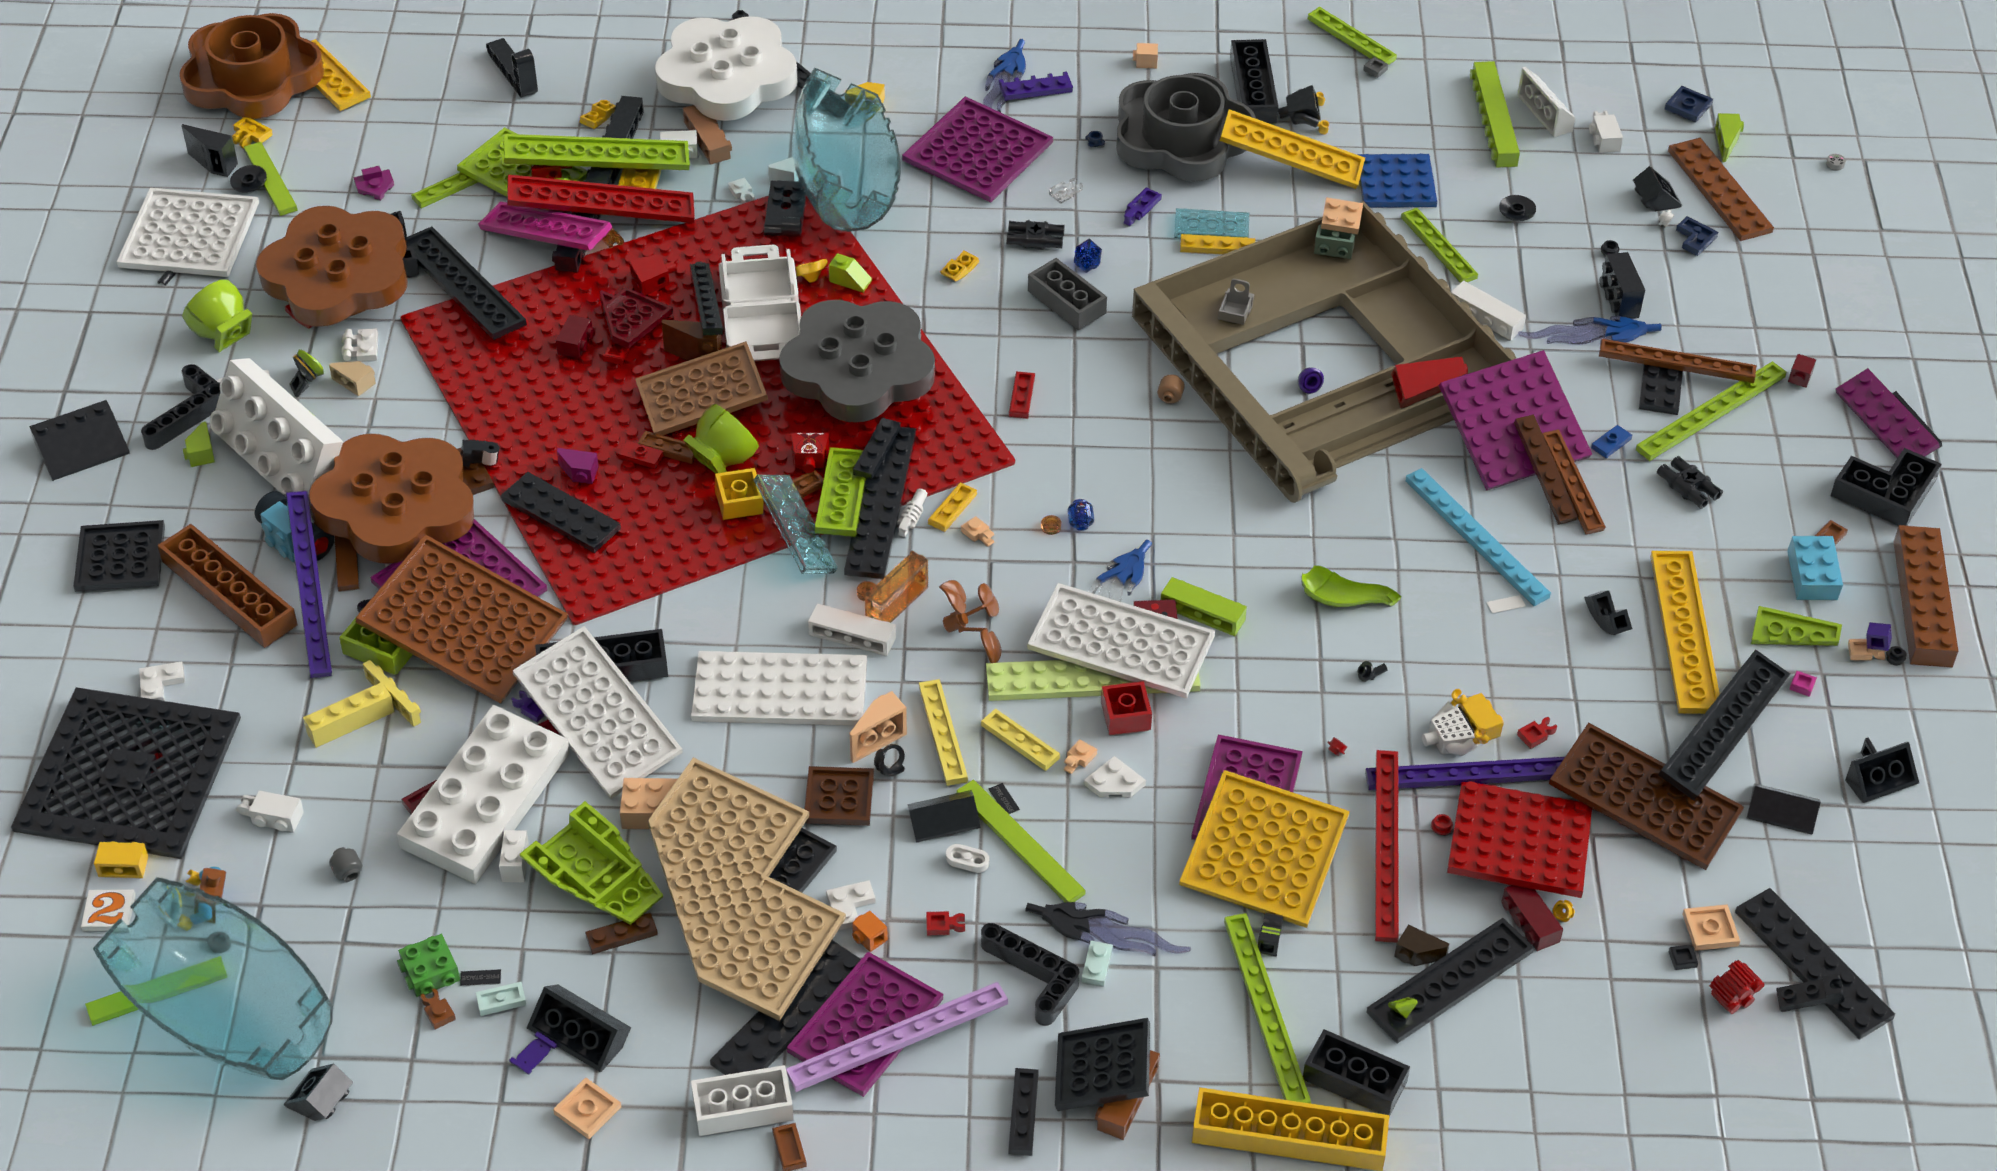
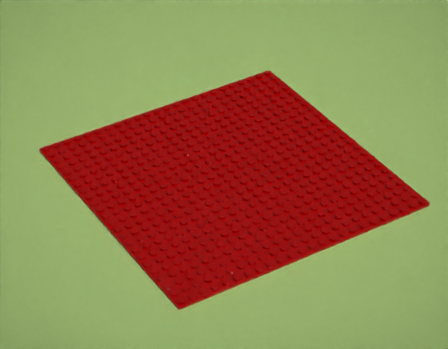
[400,181,1015,625]

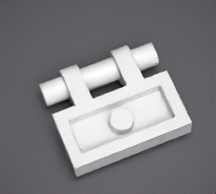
[342,328,378,362]

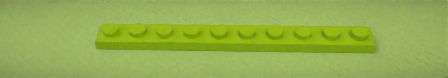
[1636,361,1787,461]
[1224,913,1311,1104]

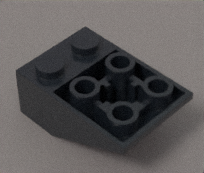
[181,124,238,177]

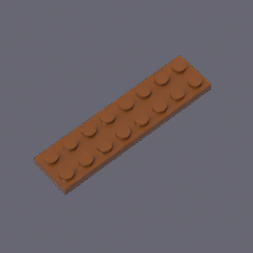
[1668,137,1774,241]

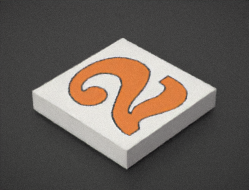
[81,889,136,931]

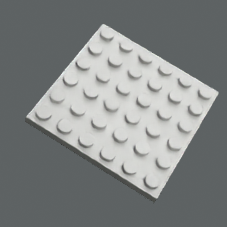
[117,188,259,277]

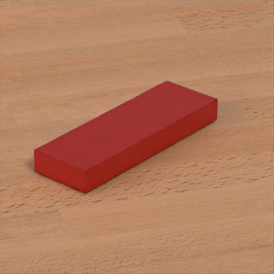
[1009,371,1035,419]

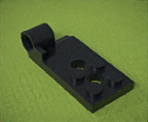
[764,180,808,236]

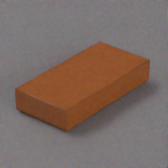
[772,1123,807,1171]

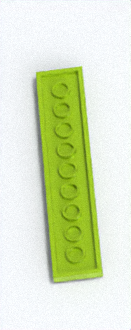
[504,134,690,170]

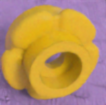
[1553,900,1575,922]

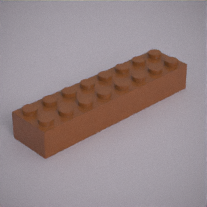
[158,524,298,648]
[1894,525,1959,668]

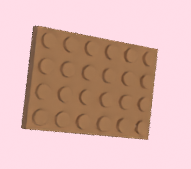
[635,341,768,436]

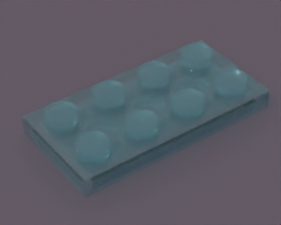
[1174,208,1250,239]

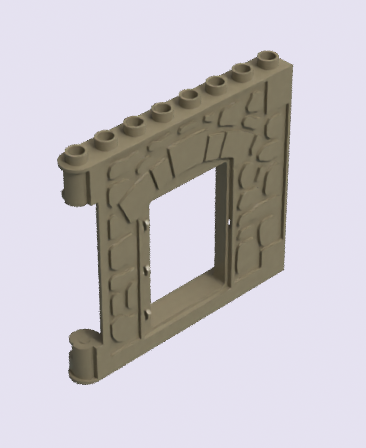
[1132,201,1517,503]

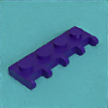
[998,71,1073,100]

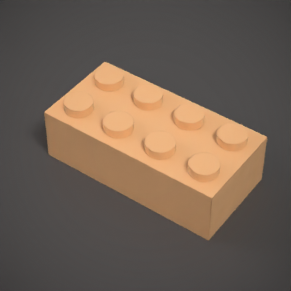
[620,778,677,829]

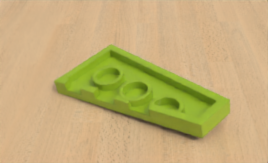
[1751,606,1842,646]

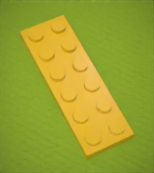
[312,39,371,111]

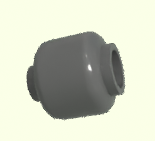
[329,847,363,882]

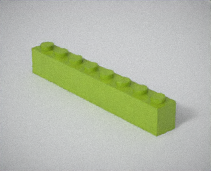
[1470,61,1520,168]

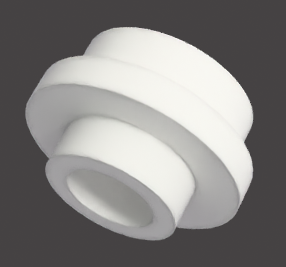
[1658,209,1674,227]

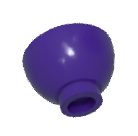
[1298,367,1324,394]

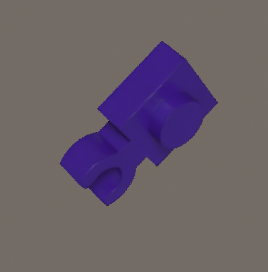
[511,690,545,723]

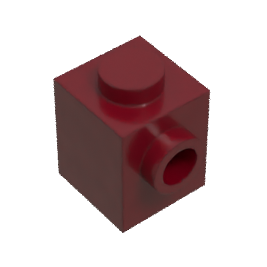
[1788,354,1817,388]

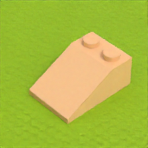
[850,691,907,763]

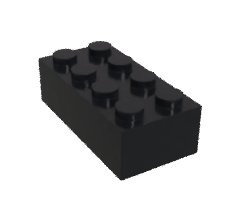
[1303,1029,1410,1116]

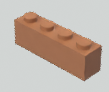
[683,105,732,165]

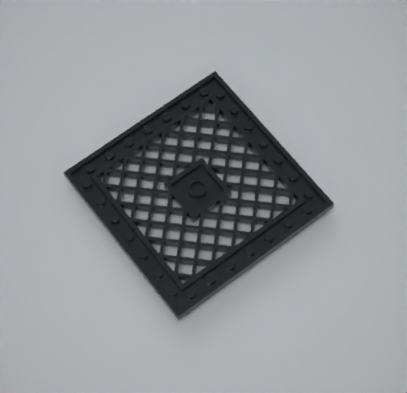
[11,687,241,859]

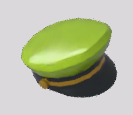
[293,349,324,382]

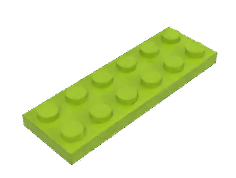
[815,447,866,537]

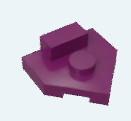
[353,166,394,201]

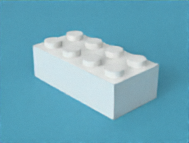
[691,1065,794,1136]

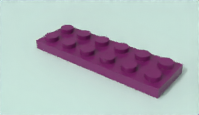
[1835,368,1940,458]

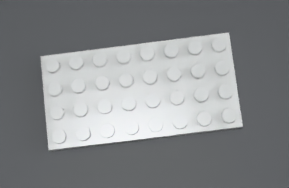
[1027,583,1215,698]
[513,626,683,799]
[691,651,867,726]

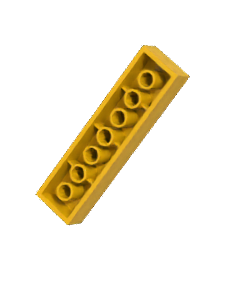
[1192,1087,1389,1171]

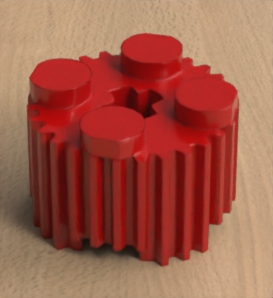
[1709,960,1765,1014]

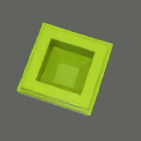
[1388,997,1418,1018]

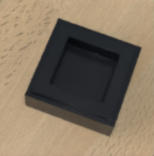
[1668,944,1698,970]

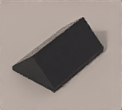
[1845,742,1919,803]
[1747,783,1821,835]
[907,790,981,843]

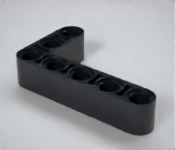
[486,38,538,97]
[141,364,220,450]
[981,923,1080,1026]

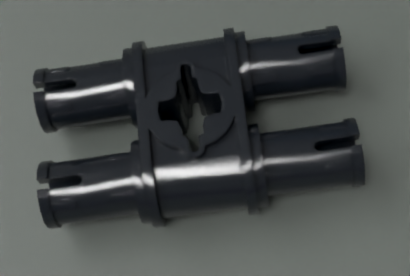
[1006,220,1065,250]
[1657,456,1723,509]

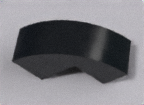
[1584,590,1633,635]

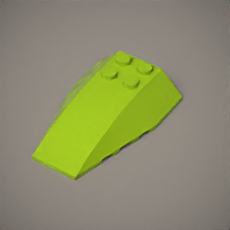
[520,801,663,925]

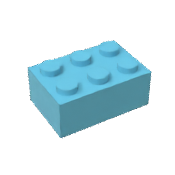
[1787,536,1843,600]

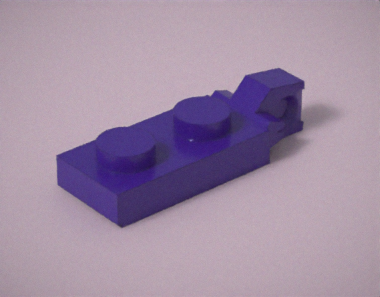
[1123,187,1162,226]

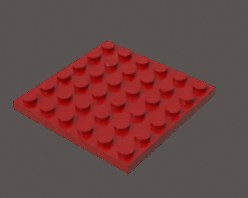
[1447,781,1592,898]

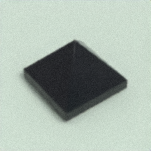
[289,370,309,397]

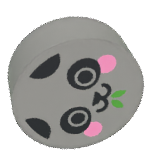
[1826,154,1846,170]

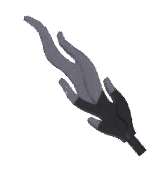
[1025,902,1191,956]

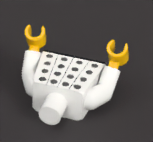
[1422,689,1489,756]

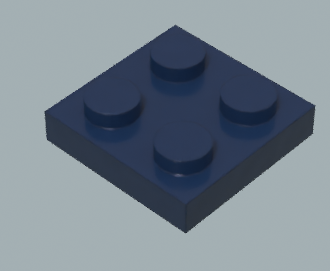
[1664,86,1713,122]

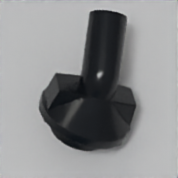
[1357,661,1388,682]

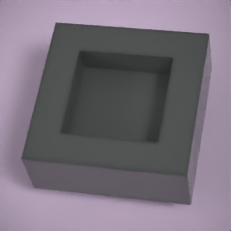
[1363,57,1388,78]

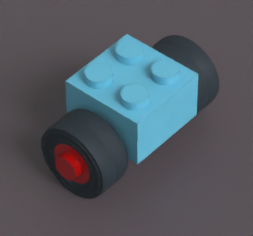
[254,491,334,562]

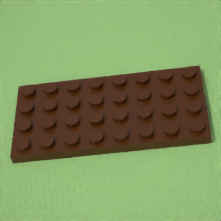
[1549,722,1744,870]

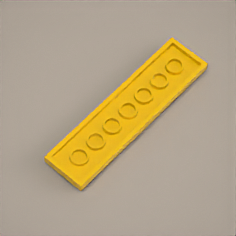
[1219,109,1365,189]

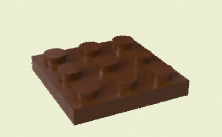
[805,766,874,826]

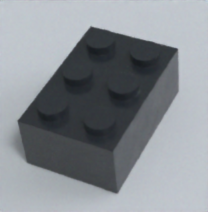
[1599,252,1645,321]

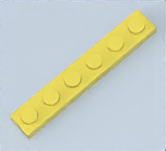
[919,679,968,786]

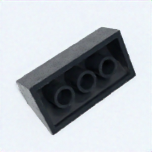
[527,984,631,1072]

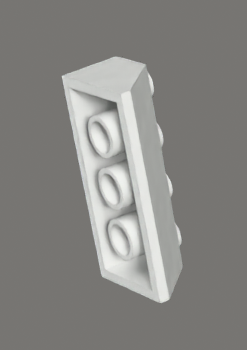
[1517,67,1575,137]

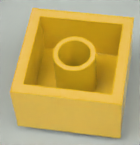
[715,468,764,520]

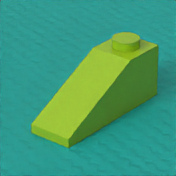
[1715,113,1744,162]

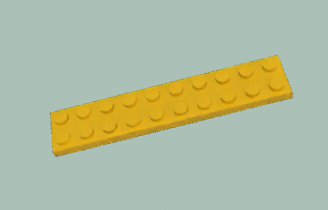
[1650,551,1720,714]

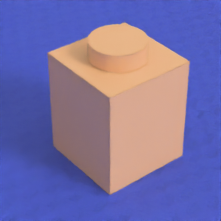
[1133,43,1158,69]

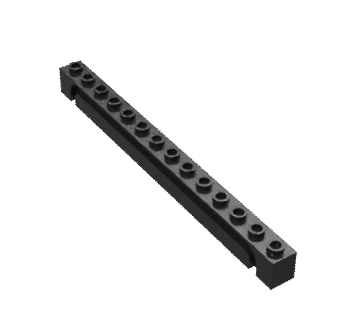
[552,96,644,272]

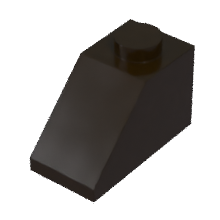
[1394,924,1449,966]

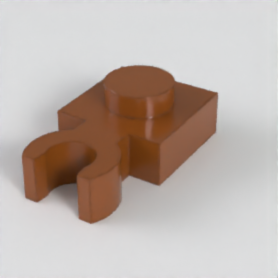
[421,988,456,1029]

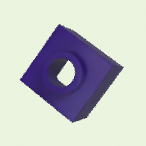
[1866,622,1892,651]

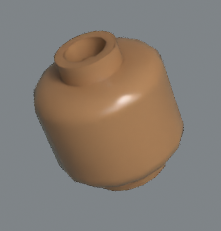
[1157,374,1185,403]

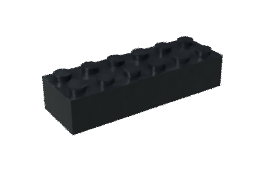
[1230,39,1279,124]
[535,629,668,682]

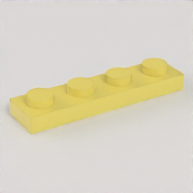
[363,660,421,727]
[981,708,1060,771]

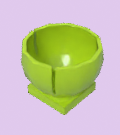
[182,280,252,352]
[684,404,759,474]

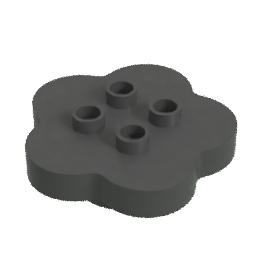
[1116,73,1256,181]
[779,300,935,422]

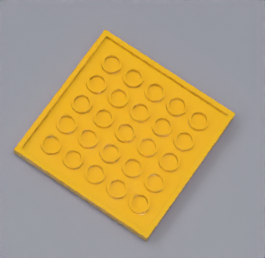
[1179,770,1350,928]

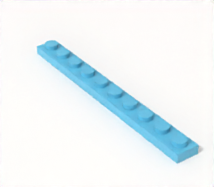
[1405,468,1551,606]

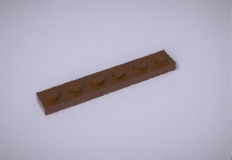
[1514,414,1578,525]

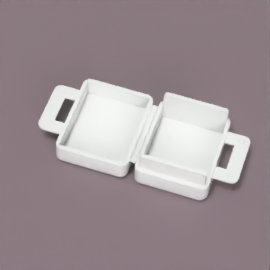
[719,245,801,361]

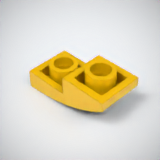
[579,100,616,129]
[940,250,979,282]

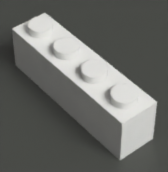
[1451,281,1526,341]
[808,604,896,656]

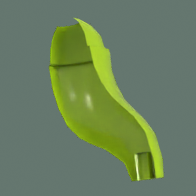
[1301,565,1401,607]

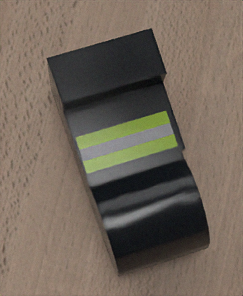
[1258,912,1283,957]

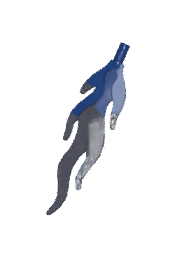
[983,39,1026,112]
[1518,316,1662,344]

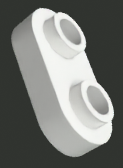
[946,844,989,873]

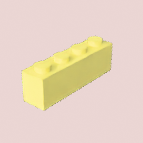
[303,682,394,748]

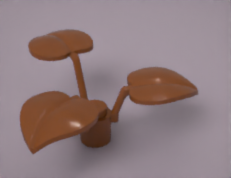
[939,580,1002,663]

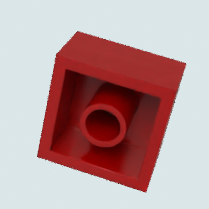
[1101,681,1152,735]

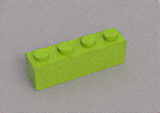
[1161,577,1247,636]

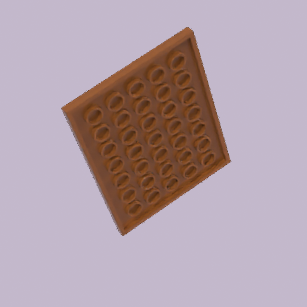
[355,535,568,704]

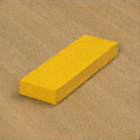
[928,482,977,532]

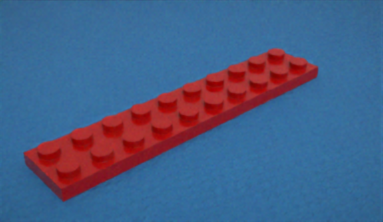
[507,174,695,223]

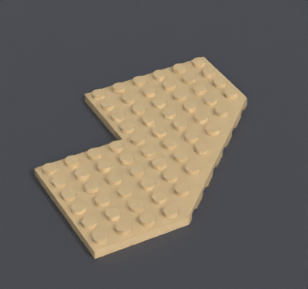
[648,757,846,1021]

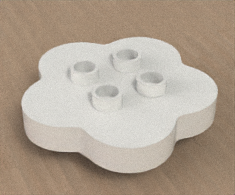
[655,17,797,121]

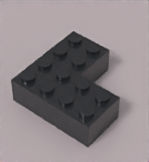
[1830,448,1942,526]

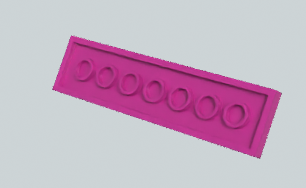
[478,201,612,251]

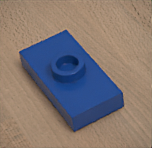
[1591,425,1632,458]

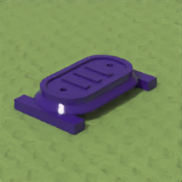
[509,1031,557,1075]

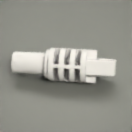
[897,489,927,537]

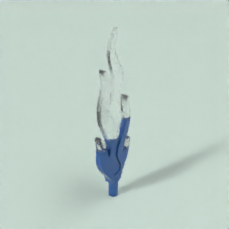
[1088,539,1152,602]

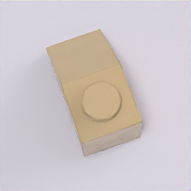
[329,361,376,396]

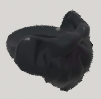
[874,744,905,776]

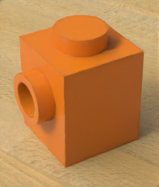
[852,910,888,952]

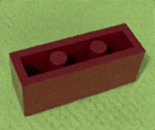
[1501,885,1563,951]

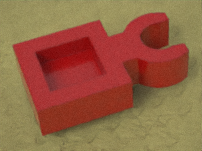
[1517,717,1557,749]
[926,911,965,936]

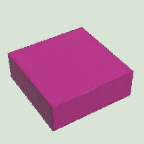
[1789,671,1817,697]

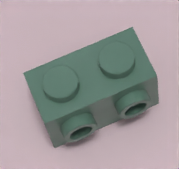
[1314,225,1355,259]

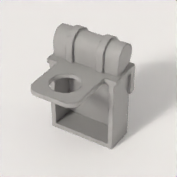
[1218,279,1255,325]

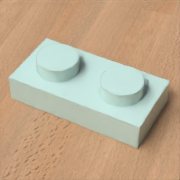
[1081,941,1113,987]
[476,982,526,1016]

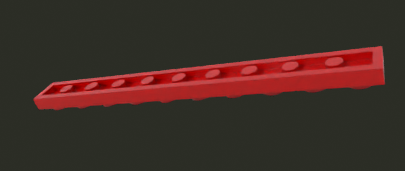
[1375,750,1399,943]

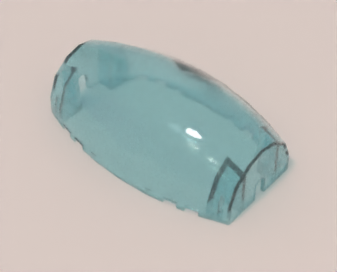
[792,67,901,232]
[93,877,333,1080]

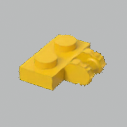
[232,117,273,149]

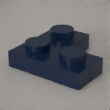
[1676,216,1719,256]

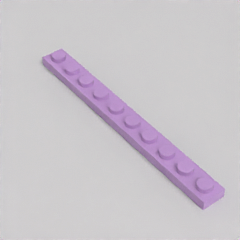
[786,982,1008,1092]

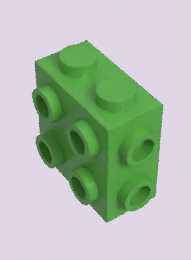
[397,933,460,997]

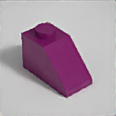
[557,448,598,484]

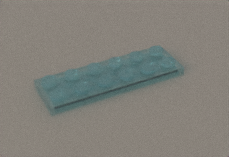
[754,474,838,574]

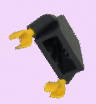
[1278,85,1329,135]

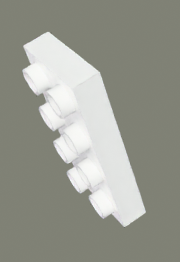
[210,358,343,512]
[397,705,569,884]

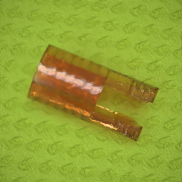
[601,228,624,248]

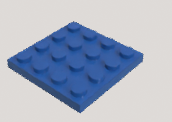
[1357,153,1438,208]

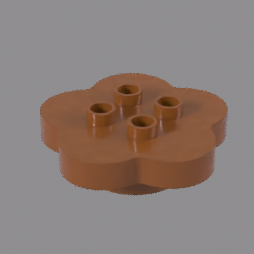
[180,13,324,119]
[256,206,408,326]
[309,434,474,564]

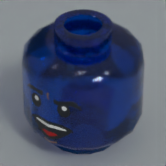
[1067,499,1095,531]

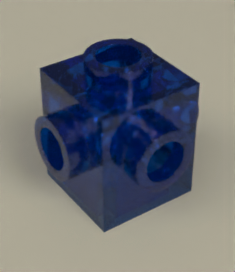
[1074,238,1102,273]

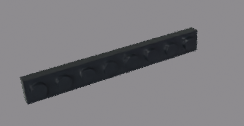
[690,262,723,336]

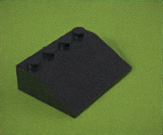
[29,400,130,481]

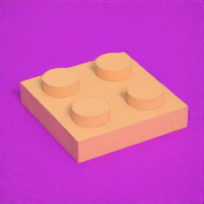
[1321,197,1363,234]
[1682,904,1740,951]
[553,1078,621,1139]

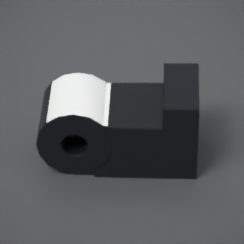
[460,440,500,467]

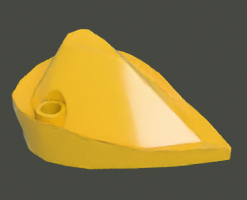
[795,259,828,283]

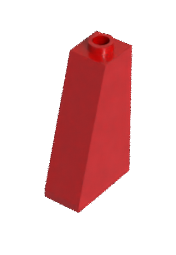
[1391,357,1468,408]

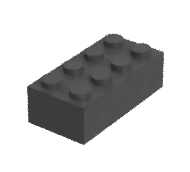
[1028,258,1107,330]

